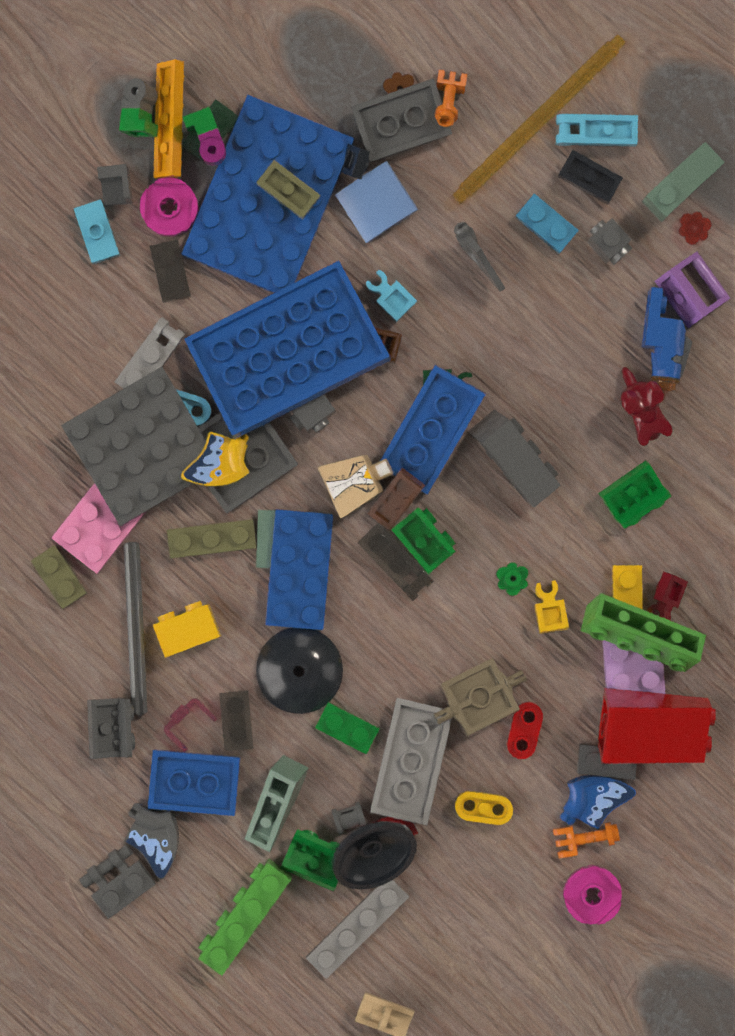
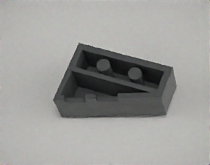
[468,410,561,507]

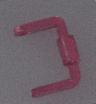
[164,698,218,752]

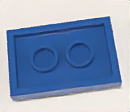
[148,749,241,816]

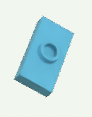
[73,199,120,264]

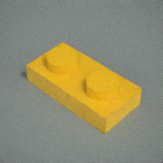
[612,565,643,610]

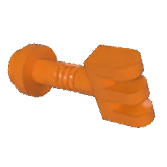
[435,69,467,127]
[553,822,620,858]

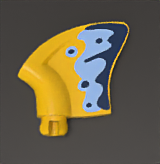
[181,432,249,486]

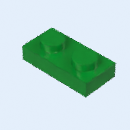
[315,702,380,755]

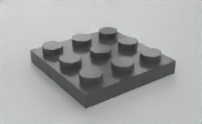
[198,412,298,514]

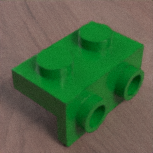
[598,460,672,529]
[391,507,456,574]
[280,829,340,891]

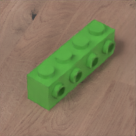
[581,593,706,672]
[198,859,292,976]

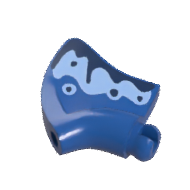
[560,775,636,830]

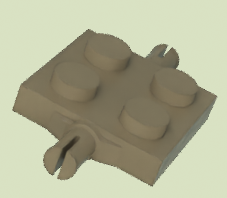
[433,658,527,737]

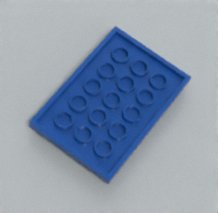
[181,94,354,297]
[184,261,391,440]

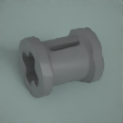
[331,802,366,835]

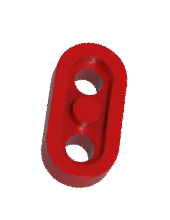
[506,701,543,759]

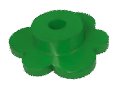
[496,562,528,596]

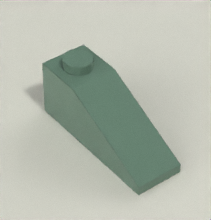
[642,142,725,222]
[244,755,309,852]

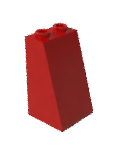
[597,688,716,764]

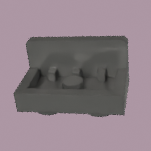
[87,698,135,759]

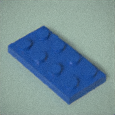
[380,364,486,495]
[265,509,333,630]

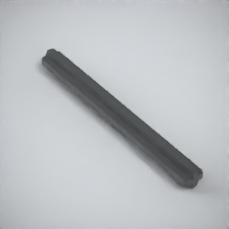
[124,542,148,715]

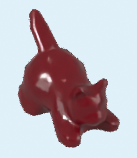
[620,367,673,446]

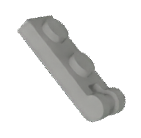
[115,317,186,389]

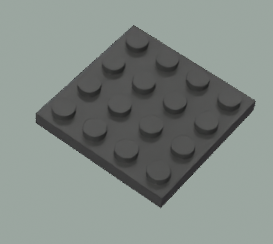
[61,367,206,526]

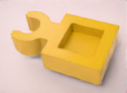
[534,580,569,634]

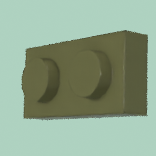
[256,160,321,220]
[31,545,88,609]

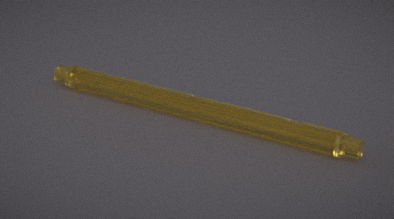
[452,35,626,204]

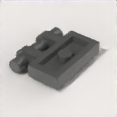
[79,844,156,919]

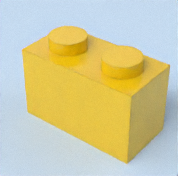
[153,601,221,658]

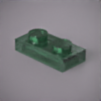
[182,99,238,164]

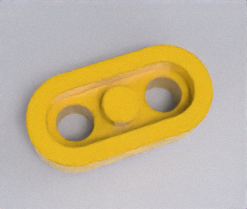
[455,791,513,825]

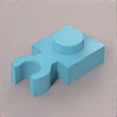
[366,270,417,322]

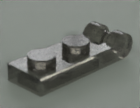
[357,523,434,601]

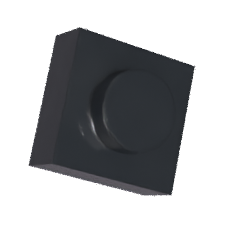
[341,144,370,179]

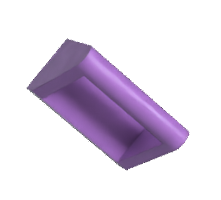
[655,252,730,328]

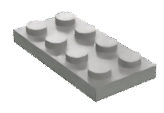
[370,698,452,826]

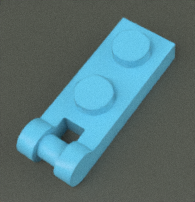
[556,114,638,146]

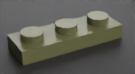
[167,519,257,558]

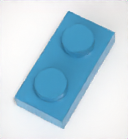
[515,194,579,254]

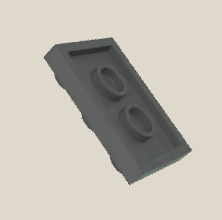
[351,78,452,163]

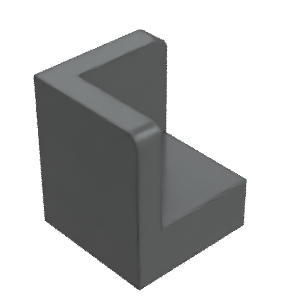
[97,164,133,206]

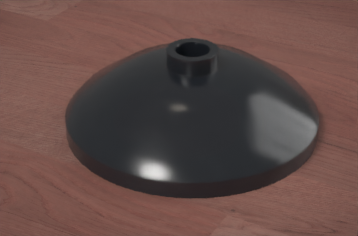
[256,627,343,714]
[332,821,417,889]

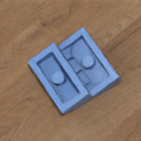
[335,161,418,243]

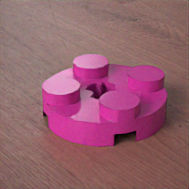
[140,177,198,237]
[563,865,622,925]

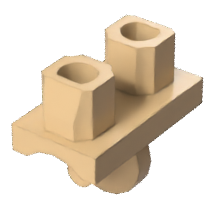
[355,992,414,1036]

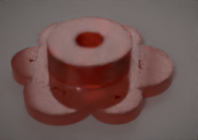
[678,211,712,245]

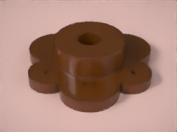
[383,72,414,94]

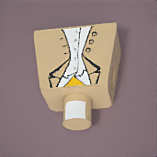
[318,455,393,518]

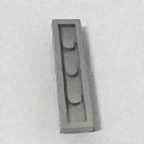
[306,880,409,979]

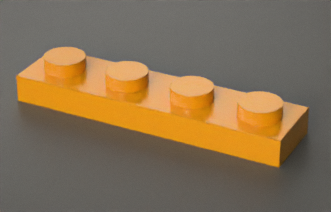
[153,59,184,179]

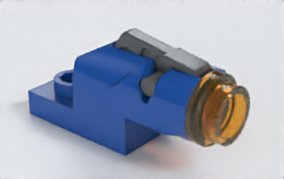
[641,287,692,391]

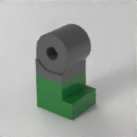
[119,78,158,137]

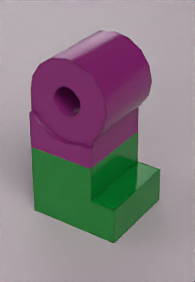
[182,107,226,166]

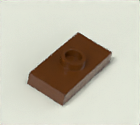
[367,468,425,531]

